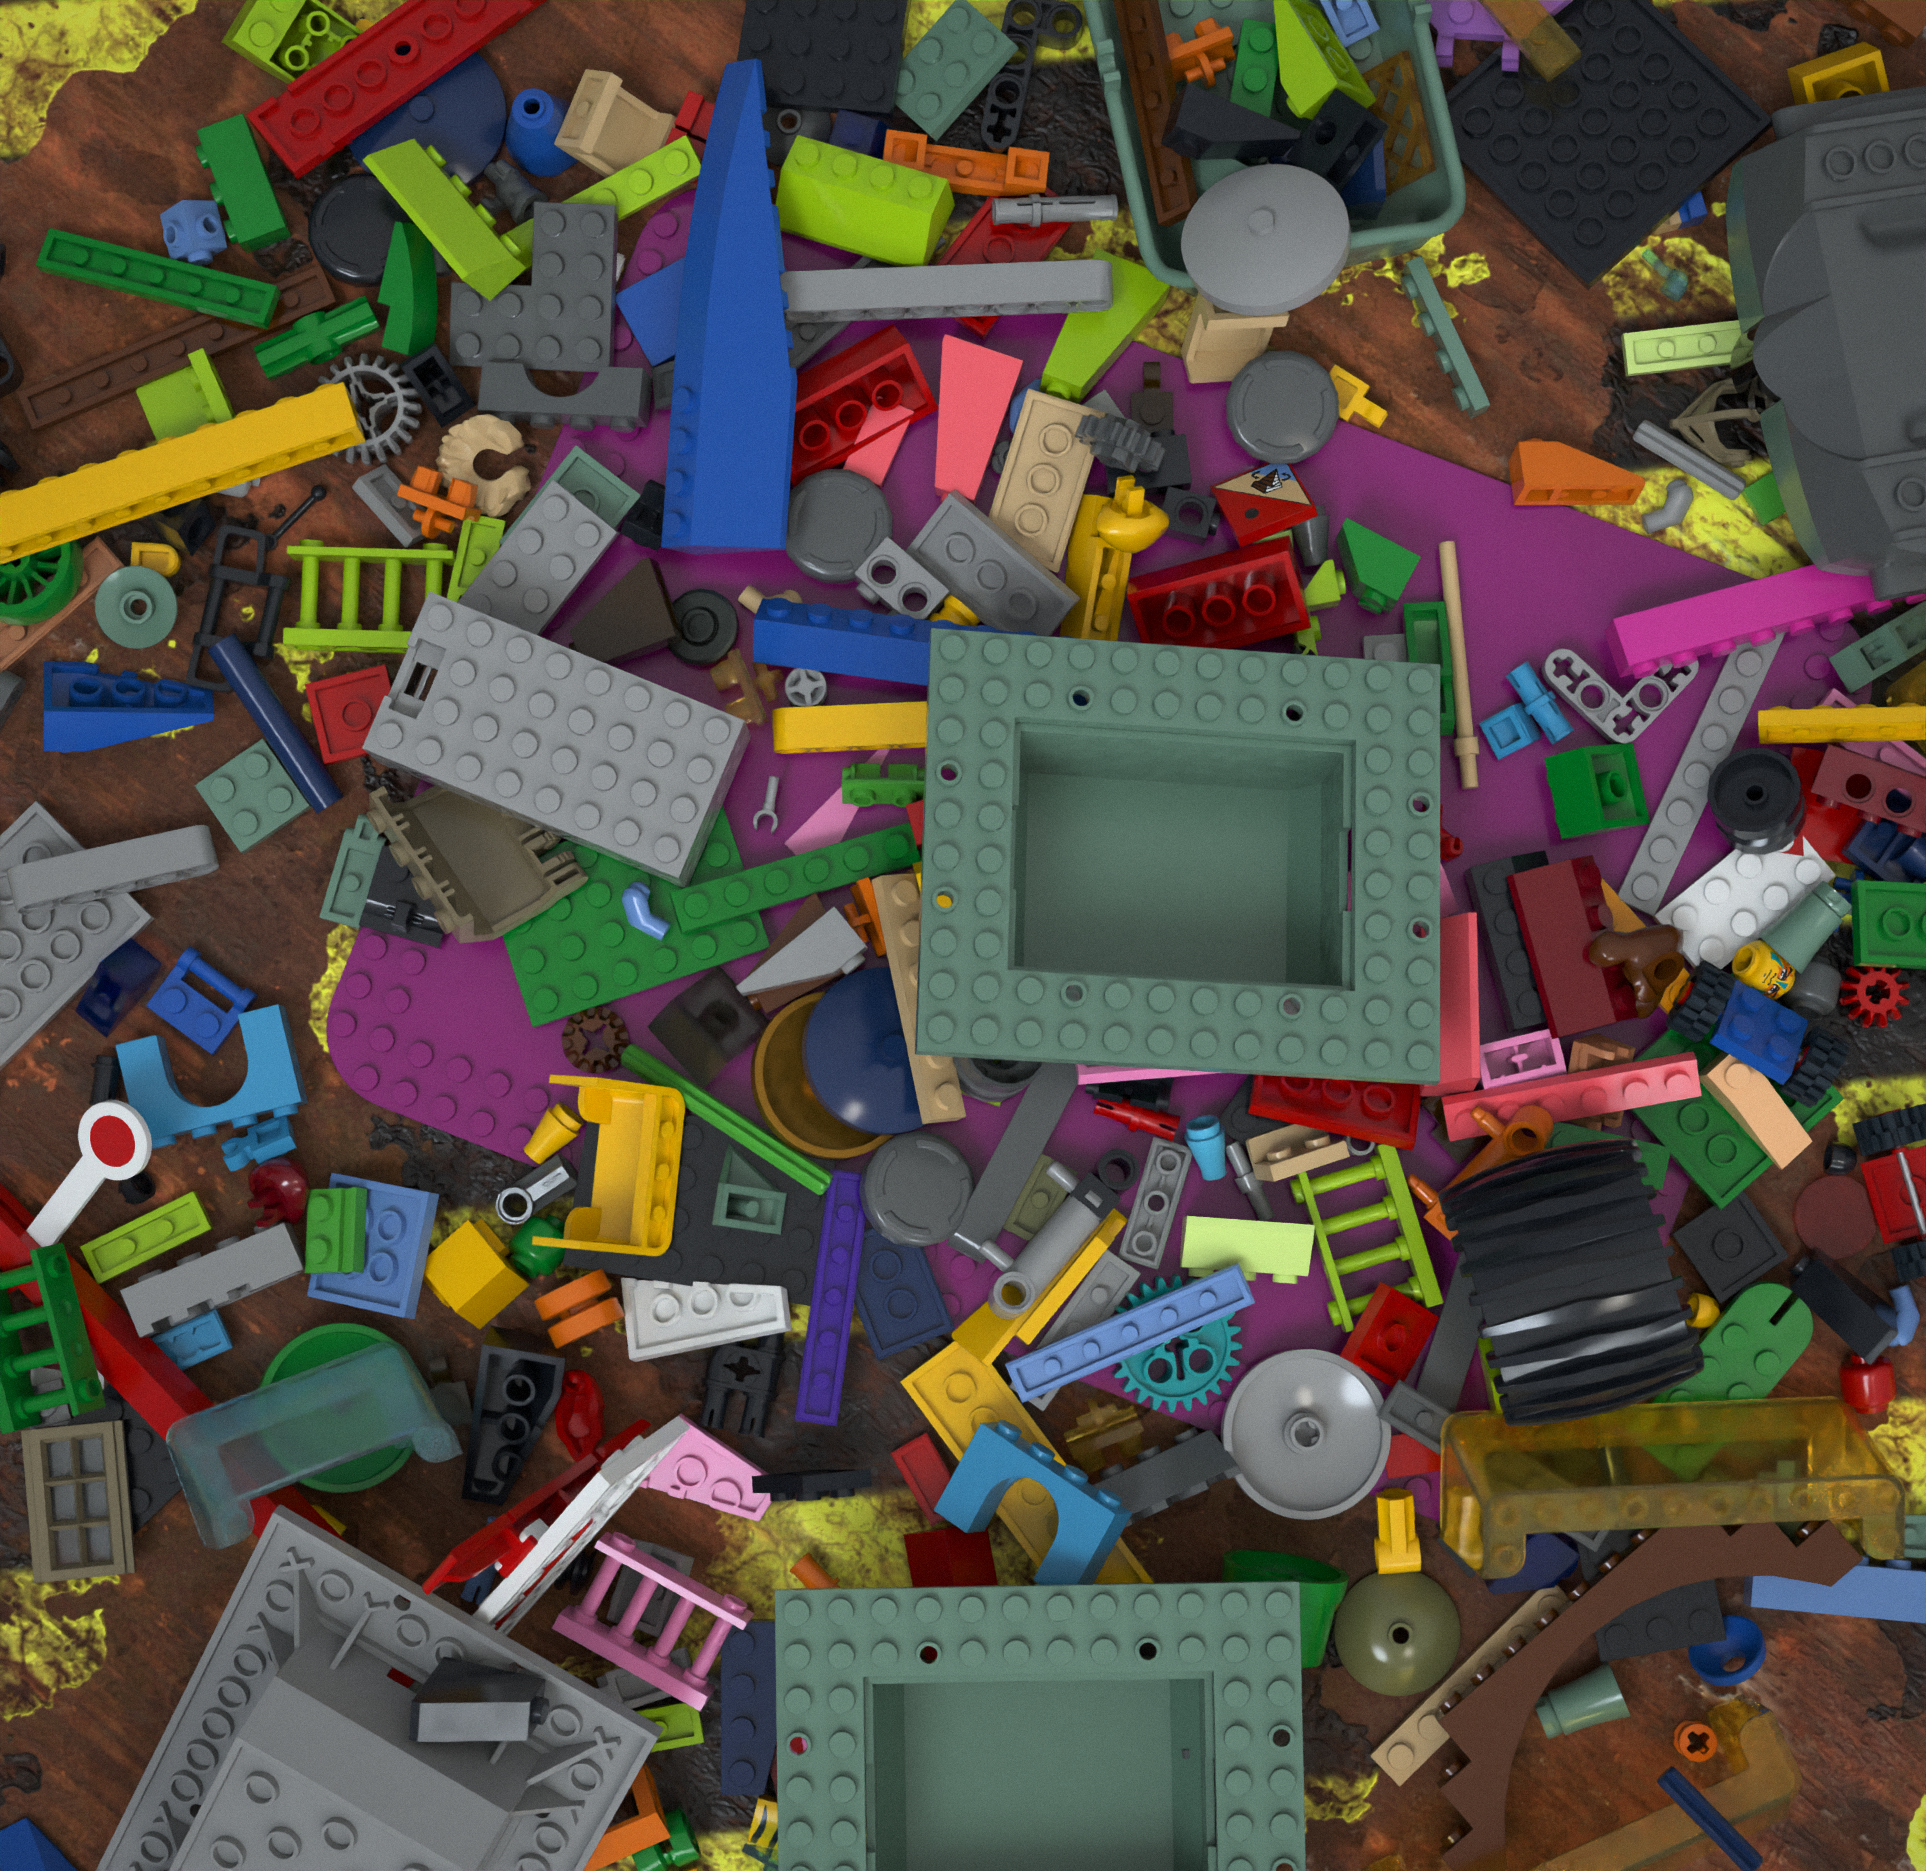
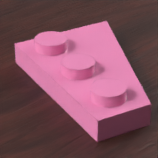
[639,1413,772,1522]

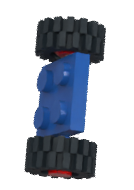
[1666,960,1849,1108]

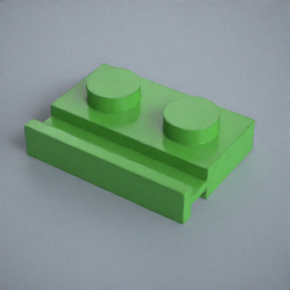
[305,1187,367,1275]

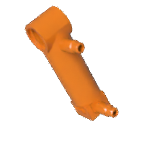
[1406,1105,1554,1240]

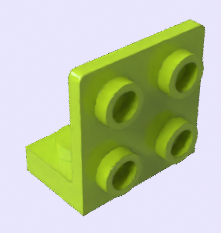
[136,348,236,442]

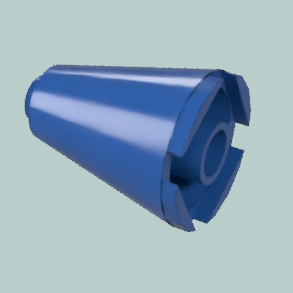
[505,88,579,177]

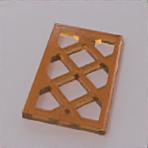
[1361,51,1436,196]

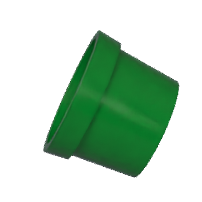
[1222,1549,1349,1668]

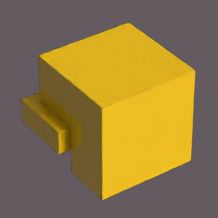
[423,1218,530,1330]

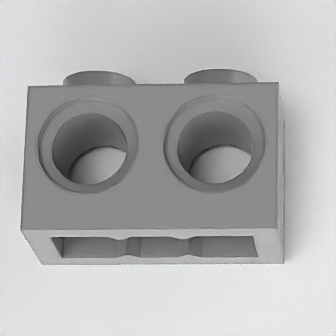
[854,536,950,620]

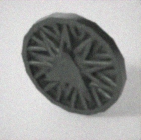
[668,588,740,666]

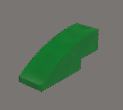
[377,221,438,356]
[1403,601,1455,736]

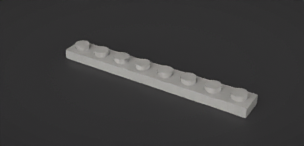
[1617,632,1786,918]

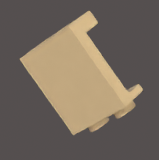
[554,69,676,178]
[1181,292,1289,383]

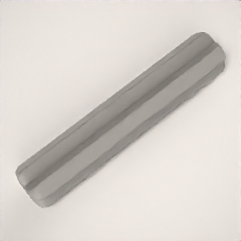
[1633,420,1746,500]

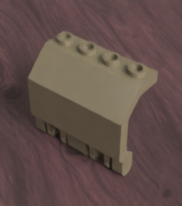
[367,785,589,944]

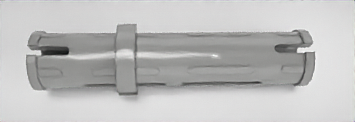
[992,194,1118,227]

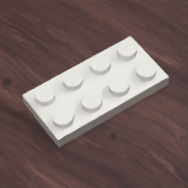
[1652,836,1836,969]

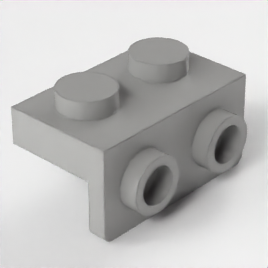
[607,1539,695,1638]

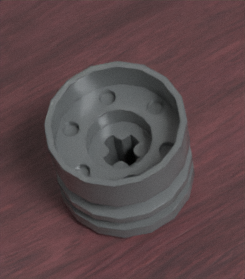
[953,1057,1046,1102]

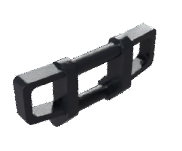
[186,525,292,694]

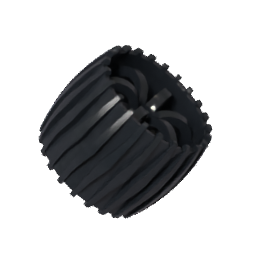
[1438,1138,1705,1426]

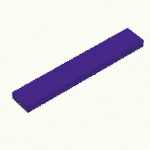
[794,1169,866,1426]

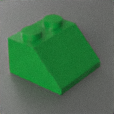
[1335,517,1421,615]
[1544,743,1650,840]

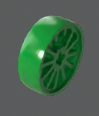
[0,539,84,626]

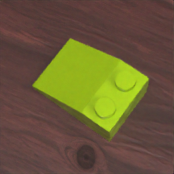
[1273,0,1377,120]

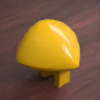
[1096,475,1170,553]

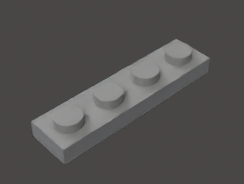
[1009,1250,1141,1411]

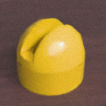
[1686,1293,1720,1328]

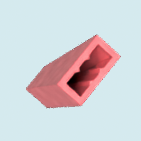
[935,334,1023,506]

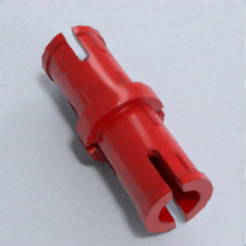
[1093,1097,1181,1142]

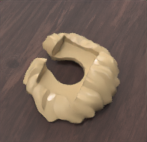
[435,414,531,519]

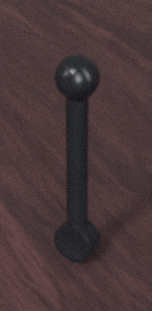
[265,485,327,551]

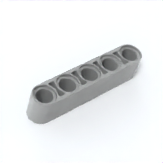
[7,825,219,915]

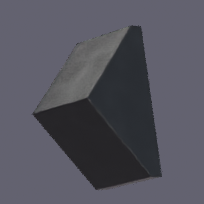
[399,342,476,428]

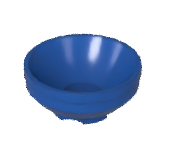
[1688,1615,1766,1686]

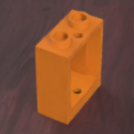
[584,1761,671,1871]

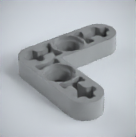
[1541,649,1699,744]

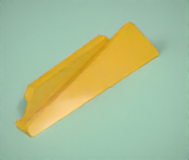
[1060,494,1132,641]
[951,1208,1128,1367]

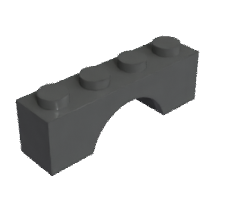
[478,362,653,433]

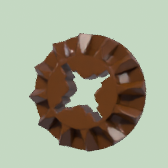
[561,1007,629,1074]

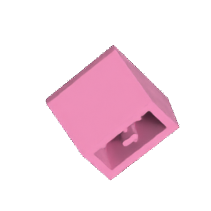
[1477,1029,1567,1090]

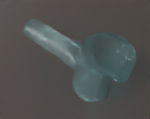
[1641,248,1688,301]

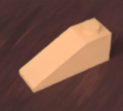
[1698,1051,1812,1170]

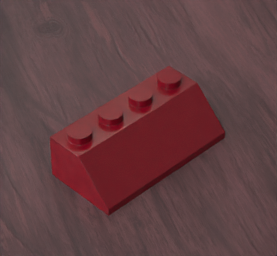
[1506,855,1638,1039]

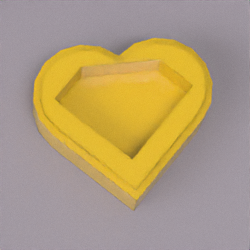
[130,542,181,577]

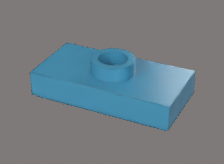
[151,1309,235,1371]

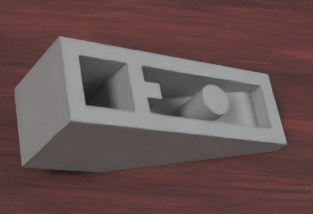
[736,907,867,996]

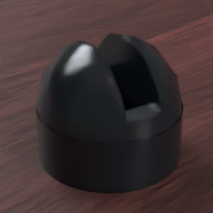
[1823,1141,1857,1176]
[118,1170,156,1205]

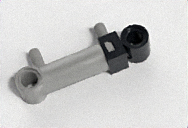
[979,1149,1140,1320]

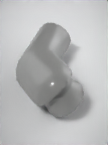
[1641,479,1693,534]

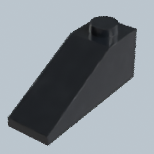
[1161,83,1301,160]

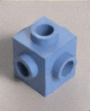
[160,200,227,266]

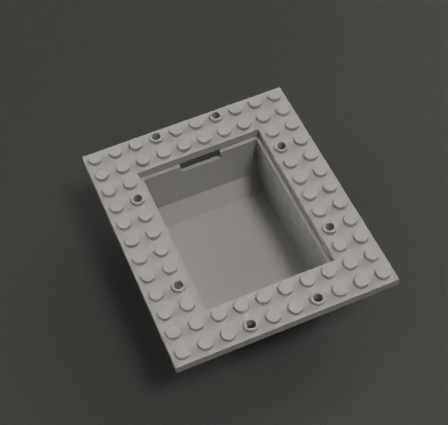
[96,1504,664,1871]

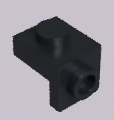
[620,479,665,551]

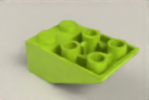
[221,0,363,84]

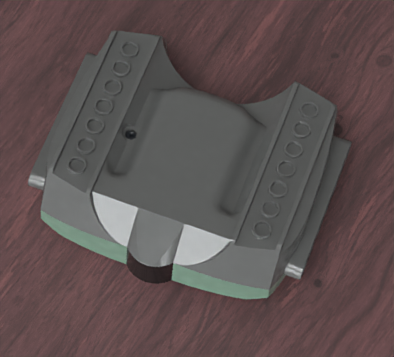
[1726,86,1926,601]

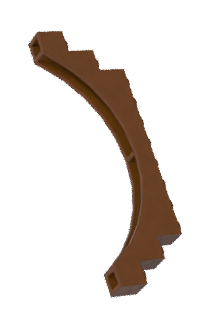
[1435,1494,1863,1871]

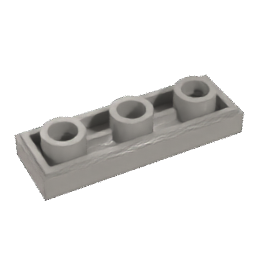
[1118,1137,1192,1270]

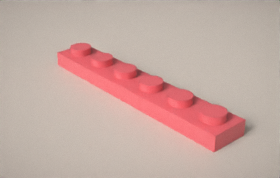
[1441,1051,1702,1142]

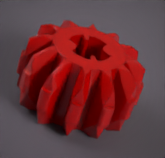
[1838,966,1910,1028]

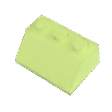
[1179,1216,1315,1284]

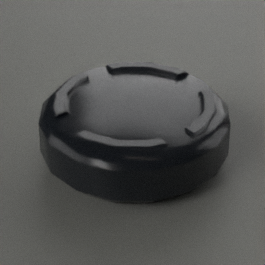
[308,173,414,288]

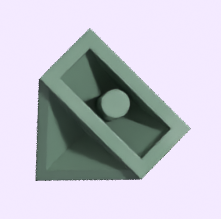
[712,1143,787,1235]

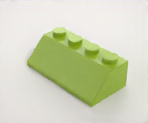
[776,135,955,267]
[363,139,526,301]

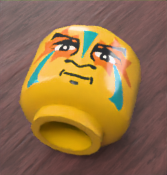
[1732,940,1796,1000]

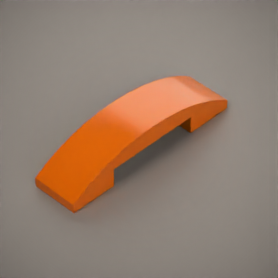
[883,129,1050,196]

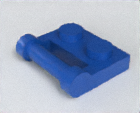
[146,946,258,1055]

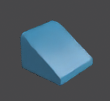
[1479,702,1542,760]

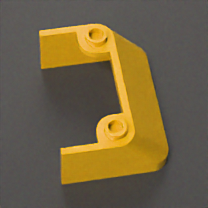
[532,1074,685,1256]

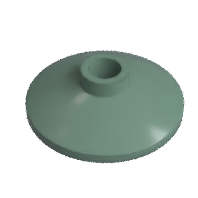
[95,566,178,649]

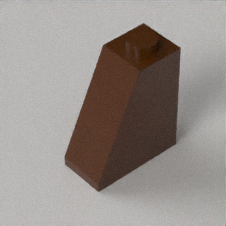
[747,893,856,1016]

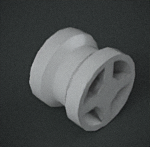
[785,668,827,707]

